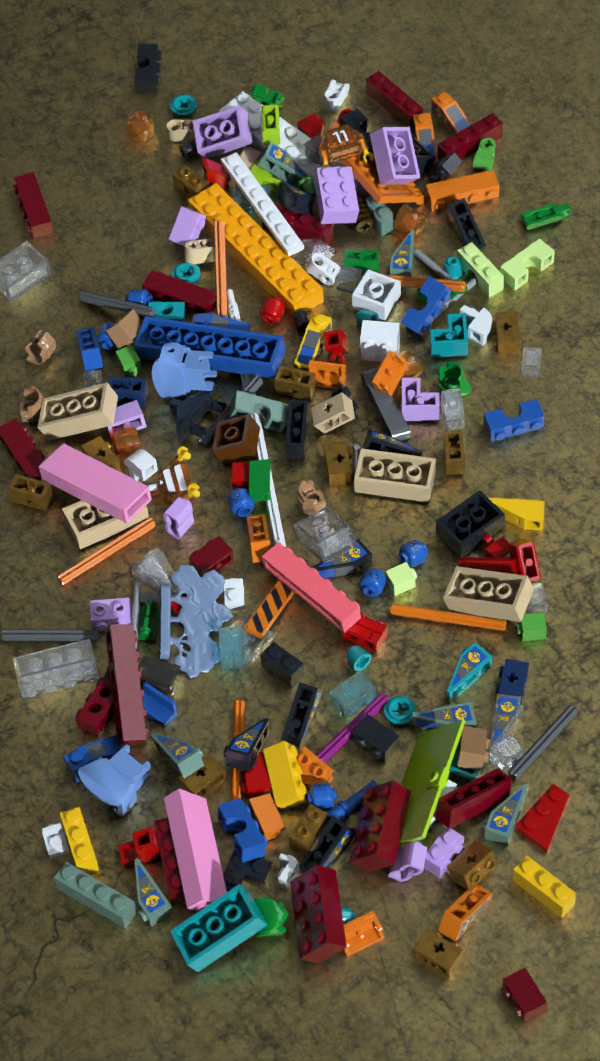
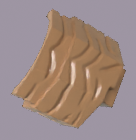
[23,329,56,365]
[19,386,44,422]
[296,479,326,516]

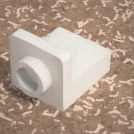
[224,578,245,609]
[41,823,70,859]
[278,853,300,891]

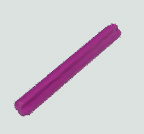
[316,693,389,763]

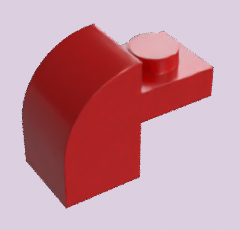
[118,827,160,867]

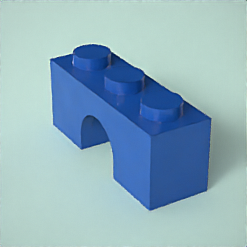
[400,276,452,337]
[484,399,545,441]
[218,798,268,863]

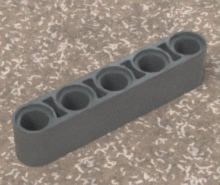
[360,367,411,441]

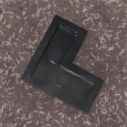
[223,850,273,892]

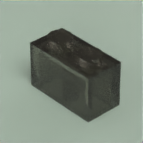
[138,656,182,695]

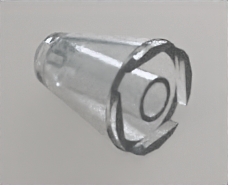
[131,548,179,596]

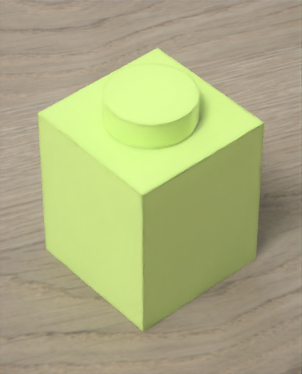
[386,562,417,596]

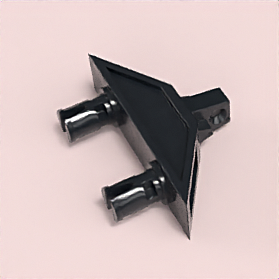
[169,385,227,445]

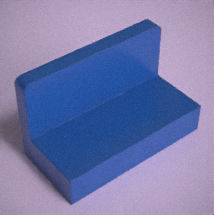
[142,682,178,728]

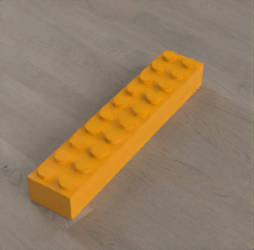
[188,183,324,316]

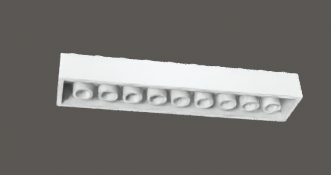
[219,92,367,198]

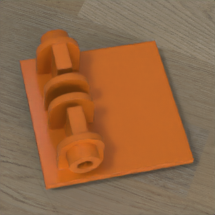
[296,746,334,802]

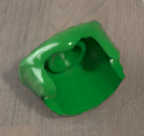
[438,362,472,397]
[254,897,289,937]

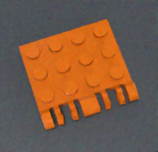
[339,154,427,205]

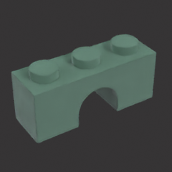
[229,390,289,433]

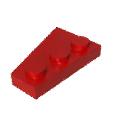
[458,557,518,575]
[515,783,570,853]

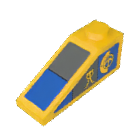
[294,313,332,371]

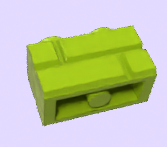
[261,105,281,146]

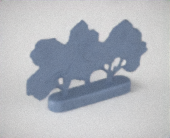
[159,565,233,679]

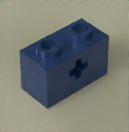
[108,376,148,407]
[495,659,529,707]

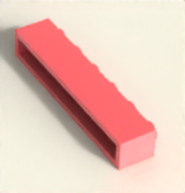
[262,542,361,633]

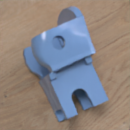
[152,342,217,400]
[78,744,151,817]

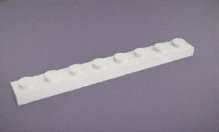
[221,152,304,256]

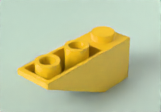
[488,497,545,531]

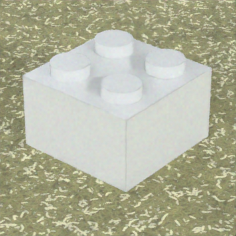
[352,270,401,320]
[360,320,400,362]

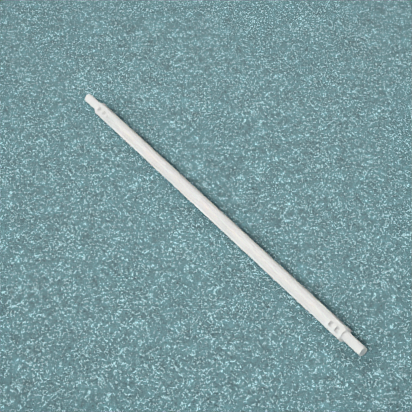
[227,289,286,547]

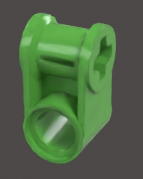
[473,138,496,171]
[297,176,317,198]

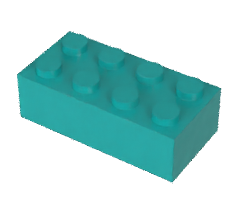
[170,884,268,972]

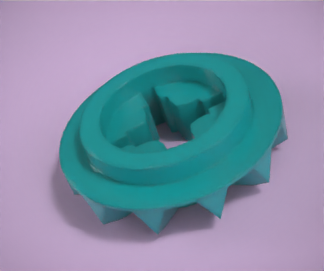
[170,95,197,117]
[172,262,201,283]
[384,696,416,726]

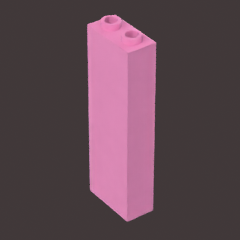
[39,443,152,523]
[164,789,227,912]

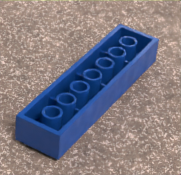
[134,316,286,379]

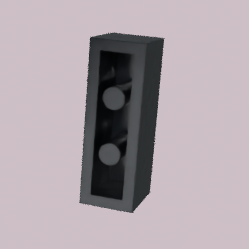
[285,400,308,459]

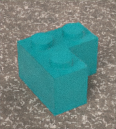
[430,313,468,357]

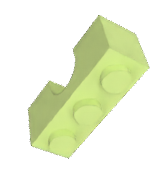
[500,239,555,290]
[457,242,504,298]

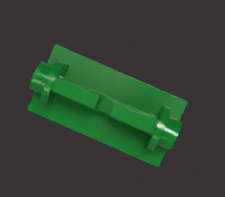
[248,83,284,107]
[138,600,159,641]

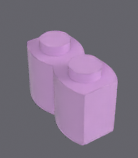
[163,497,194,540]
[388,841,427,882]

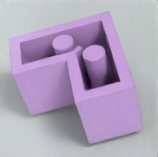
[402,378,439,421]

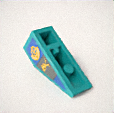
[447,642,492,703]

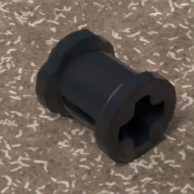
[179,139,199,160]
[292,309,310,333]

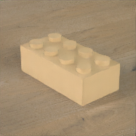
[38,383,118,440]
[354,449,436,502]
[62,500,149,549]
[443,566,534,622]

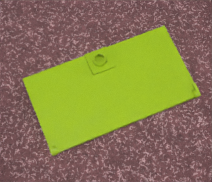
[399,719,466,846]

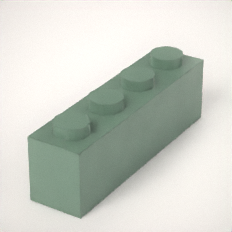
[54,862,137,928]

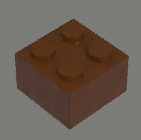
[212,414,260,464]

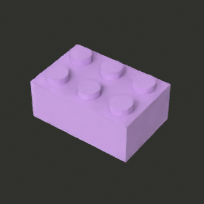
[193,106,253,158]
[370,127,420,185]
[314,167,359,224]

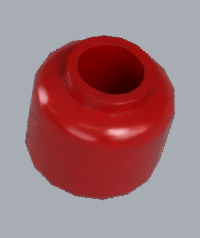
[259,296,286,324]

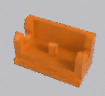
[372,350,408,396]
[309,360,346,390]
[248,793,285,841]
[343,911,384,956]

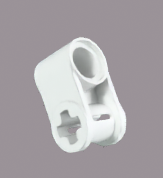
[325,80,350,112]
[305,253,341,286]

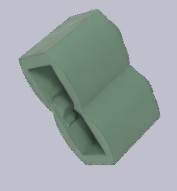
[367,197,393,236]

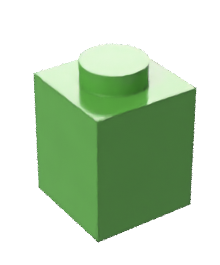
[116,345,142,377]
[517,612,547,642]

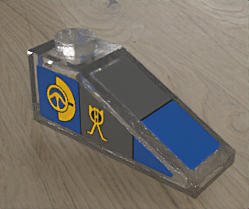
[489,694,525,757]

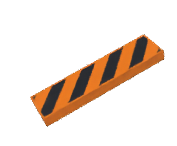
[244,580,295,639]

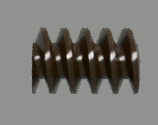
[351,196,375,233]

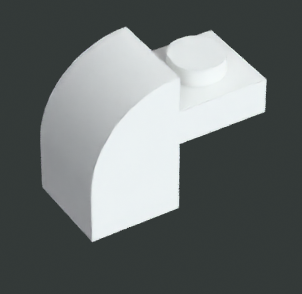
[460,305,492,346]
[124,449,158,481]

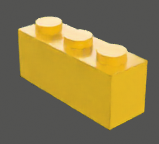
[263,741,307,810]
[60,807,99,874]
[513,855,576,918]

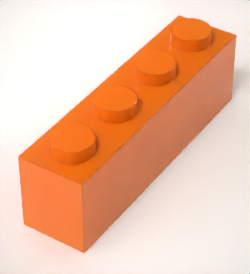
[426,170,499,212]

